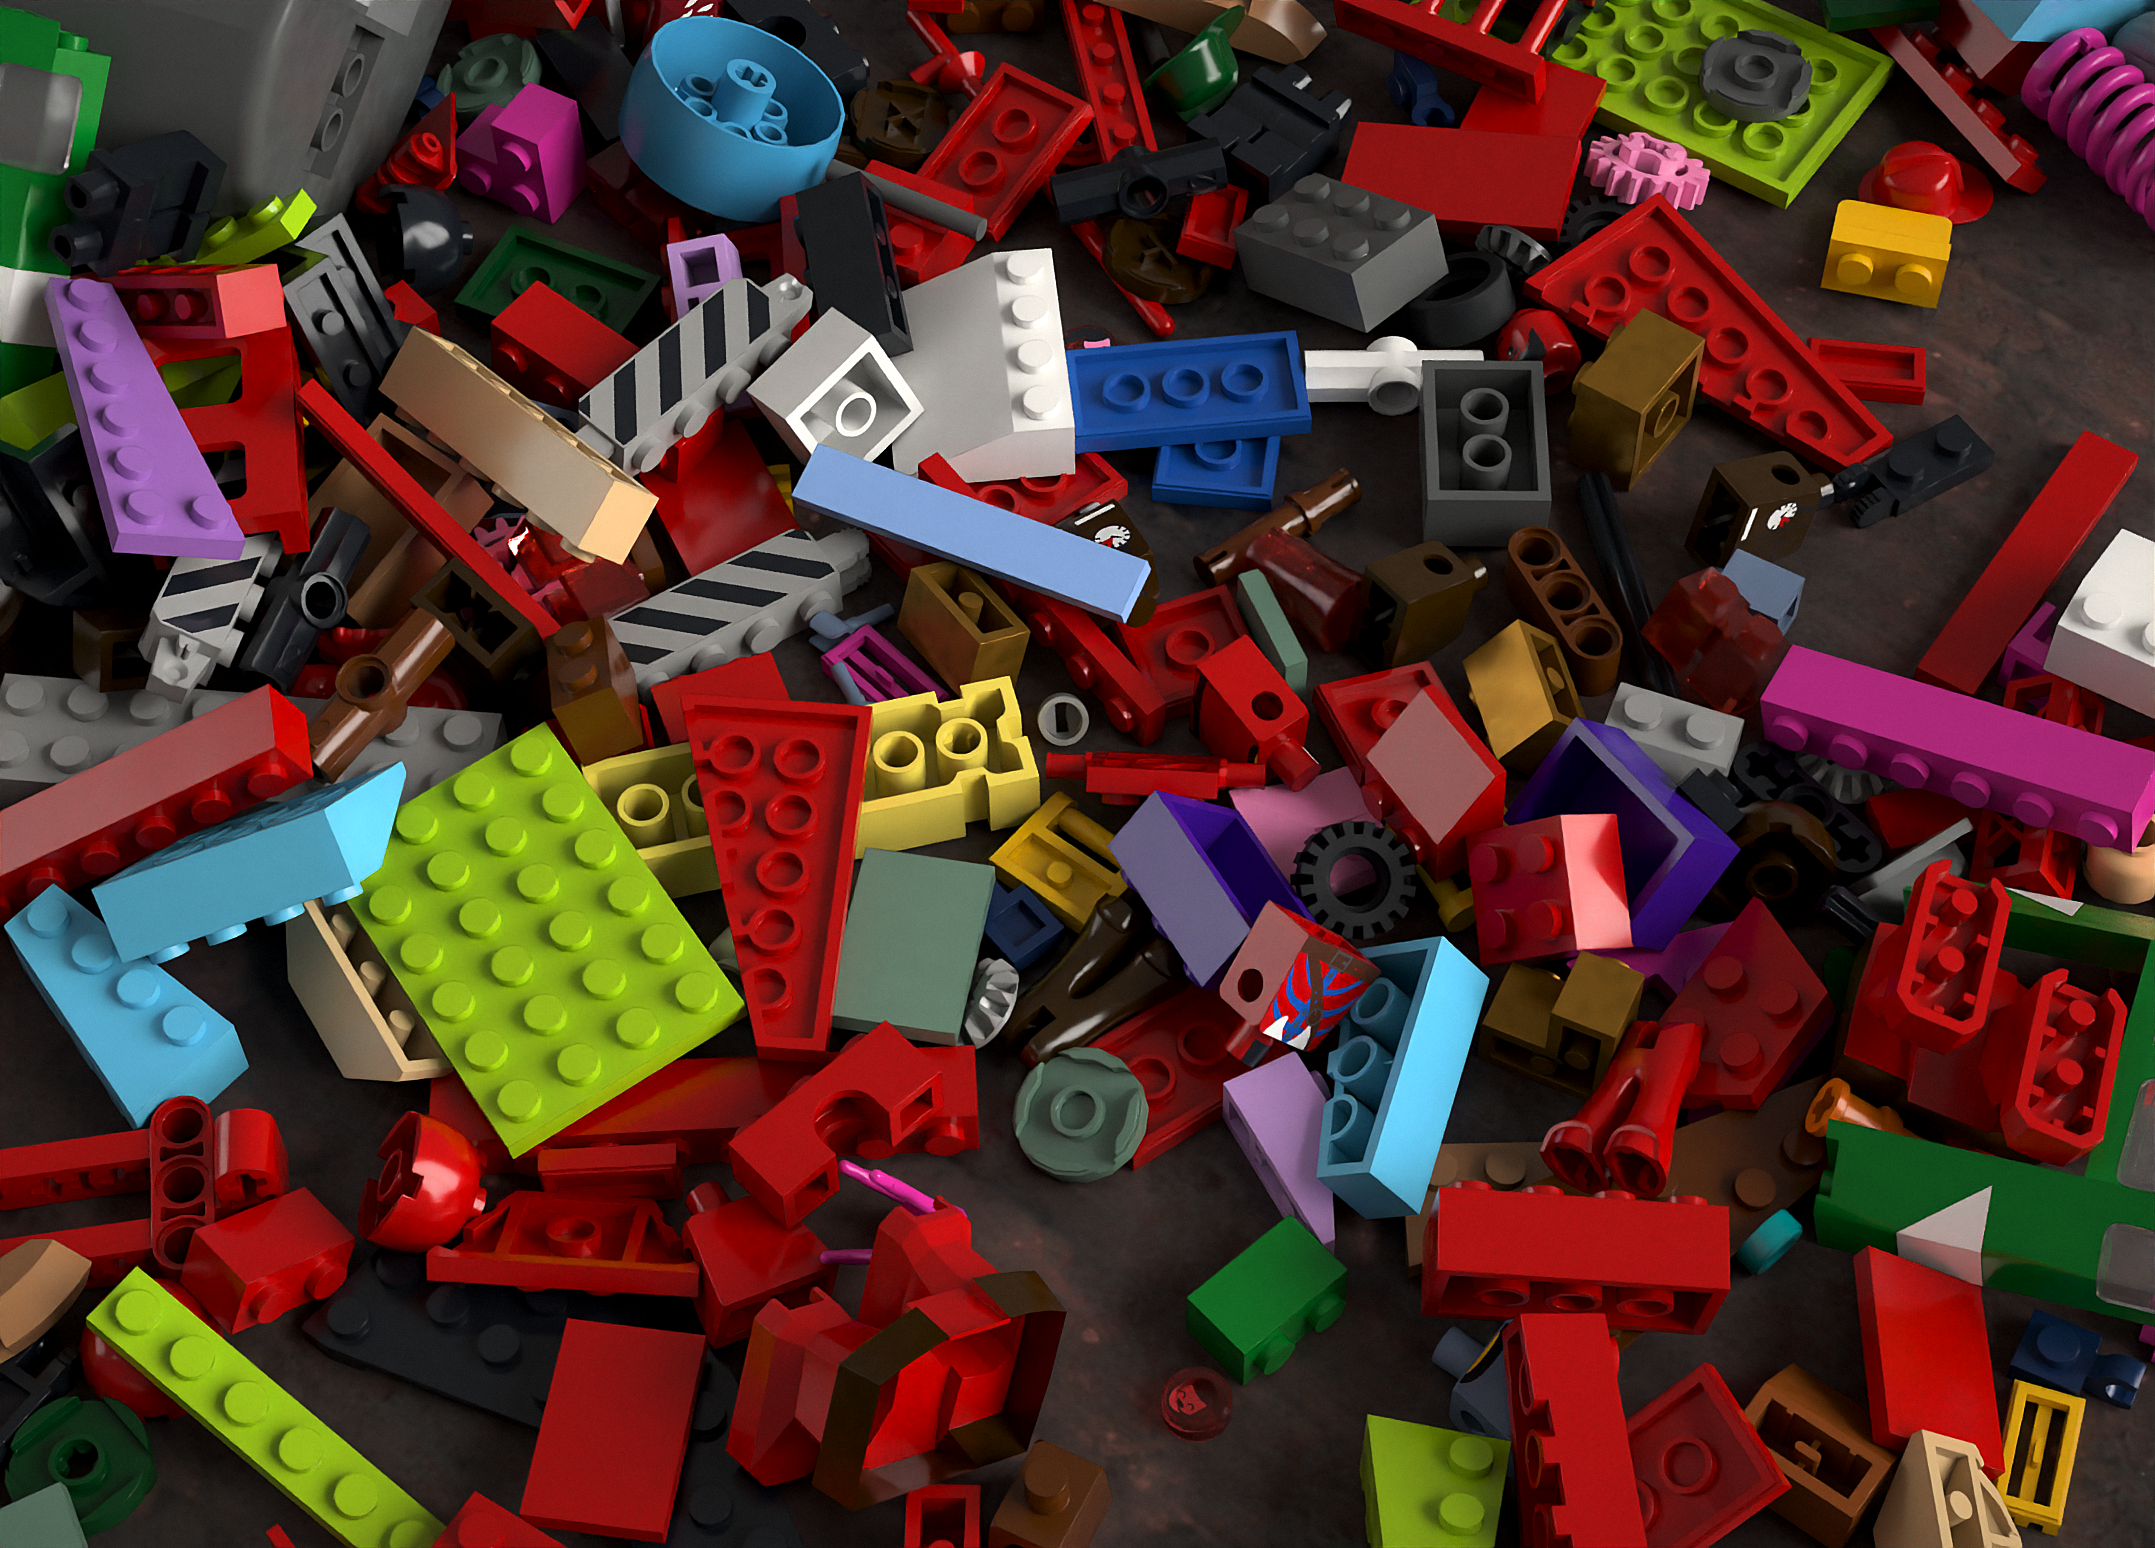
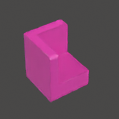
[1996,601,2058,709]

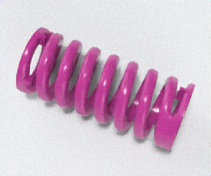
[2021,27,2155,232]

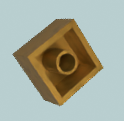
[1566,307,1705,492]

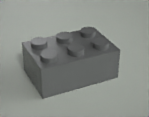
[1232,173,1449,333]
[1418,360,1552,547]

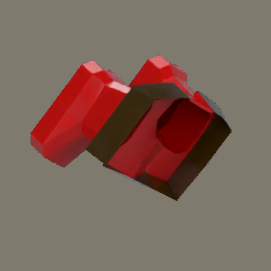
[1830,858,2128,1167]
[725,1195,1067,1511]

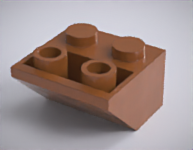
[1744,1363,1904,1548]

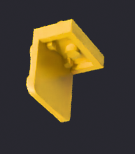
[1820,200,1952,309]

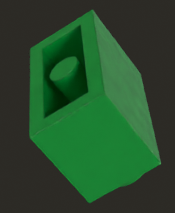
[1186,1214,1348,1386]

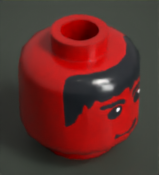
[1494,308,1582,396]

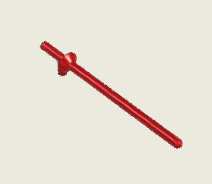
[906,10,1175,338]

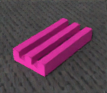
[820,623,950,703]

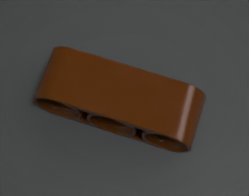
[1503,526,1623,697]

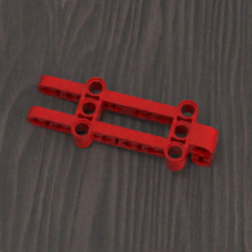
[0,1096,290,1290]

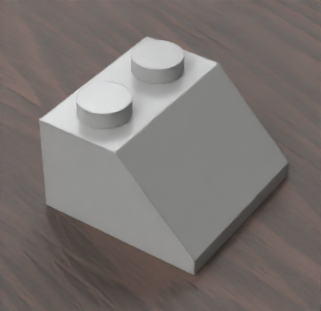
[1604,682,1744,784]

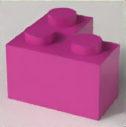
[455,81,590,225]

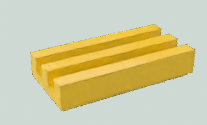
[1991,1379,2086,1536]

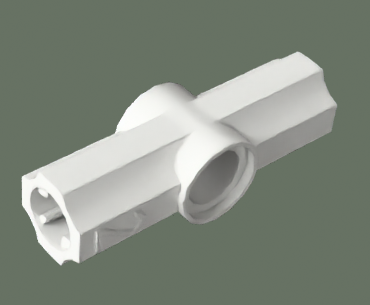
[1303,336,1484,416]

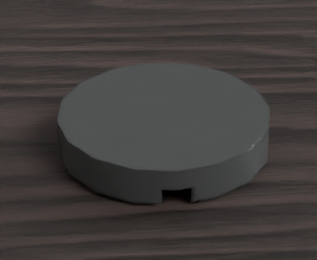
[1698,29,1813,123]

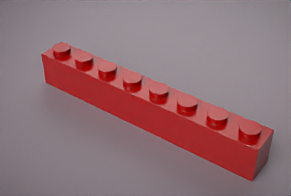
[429,1045,980,1177]

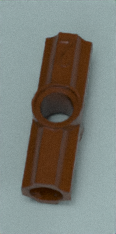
[307,607,457,785]

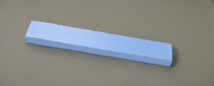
[791,443,1151,624]

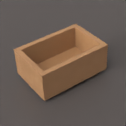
[276,413,495,631]

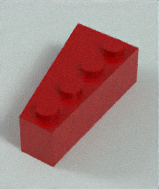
[491,280,725,484]

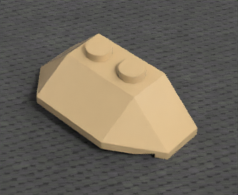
[285,897,455,1082]
[1873,1429,2023,1548]

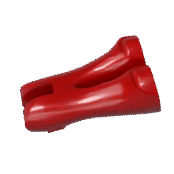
[1539,1020,1702,1199]

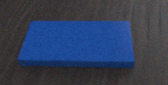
[1065,330,1312,454]

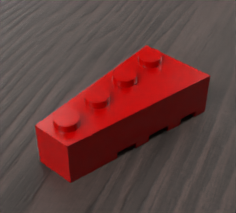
[1502,1313,1648,1548]

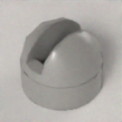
[1037,693,1089,746]

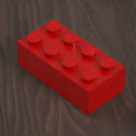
[1421,1180,1730,1335]

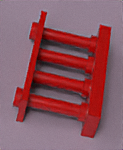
[1333,0,1596,105]

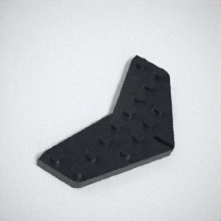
[301,1247,803,1548]

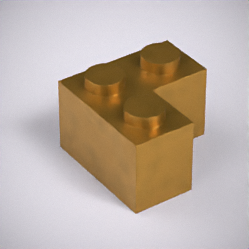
[1477,950,1646,1102]

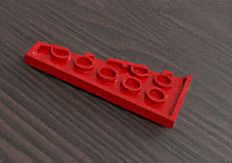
[1522,192,1894,475]
[679,693,874,1064]

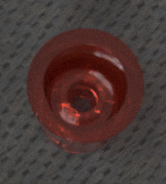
[1243,527,1364,653]

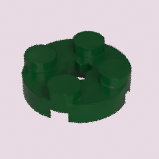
[5,1395,157,1540]

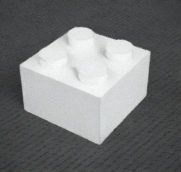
[746,307,925,467]

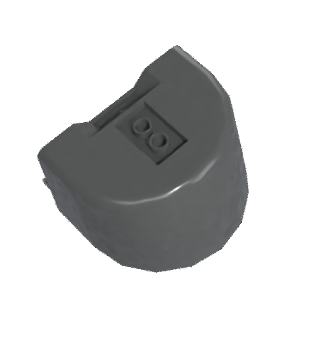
[0,0,453,232]

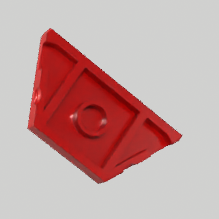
[1657,896,1834,1110]
[426,1190,700,1298]

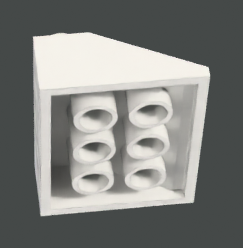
[889,248,1075,483]
[2043,529,2155,719]

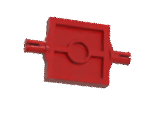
[1046,750,1266,805]

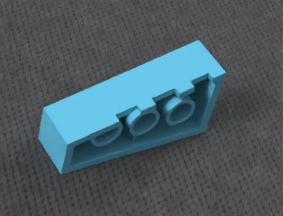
[4,883,249,1130]
[1316,936,1490,1220]

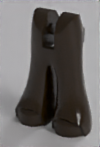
[995,893,1192,1072]

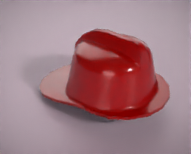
[1858,141,1994,225]

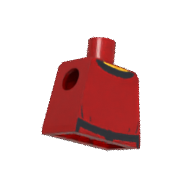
[1189,634,1321,792]

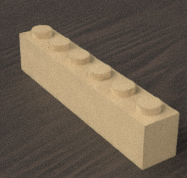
[378,326,659,565]

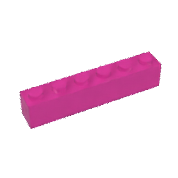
[1760,644,2155,854]

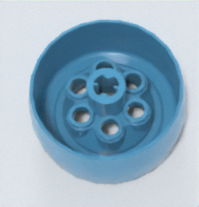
[618,16,845,223]

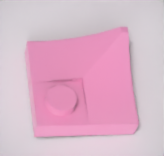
[1228,766,1384,898]

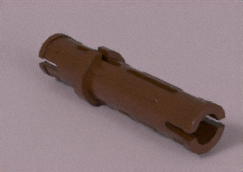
[1193,467,1362,589]

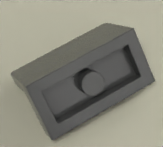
[1845,817,1974,925]

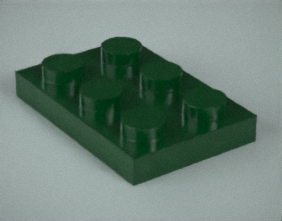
[453,224,664,341]

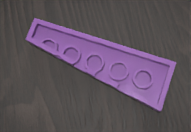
[44,277,246,561]

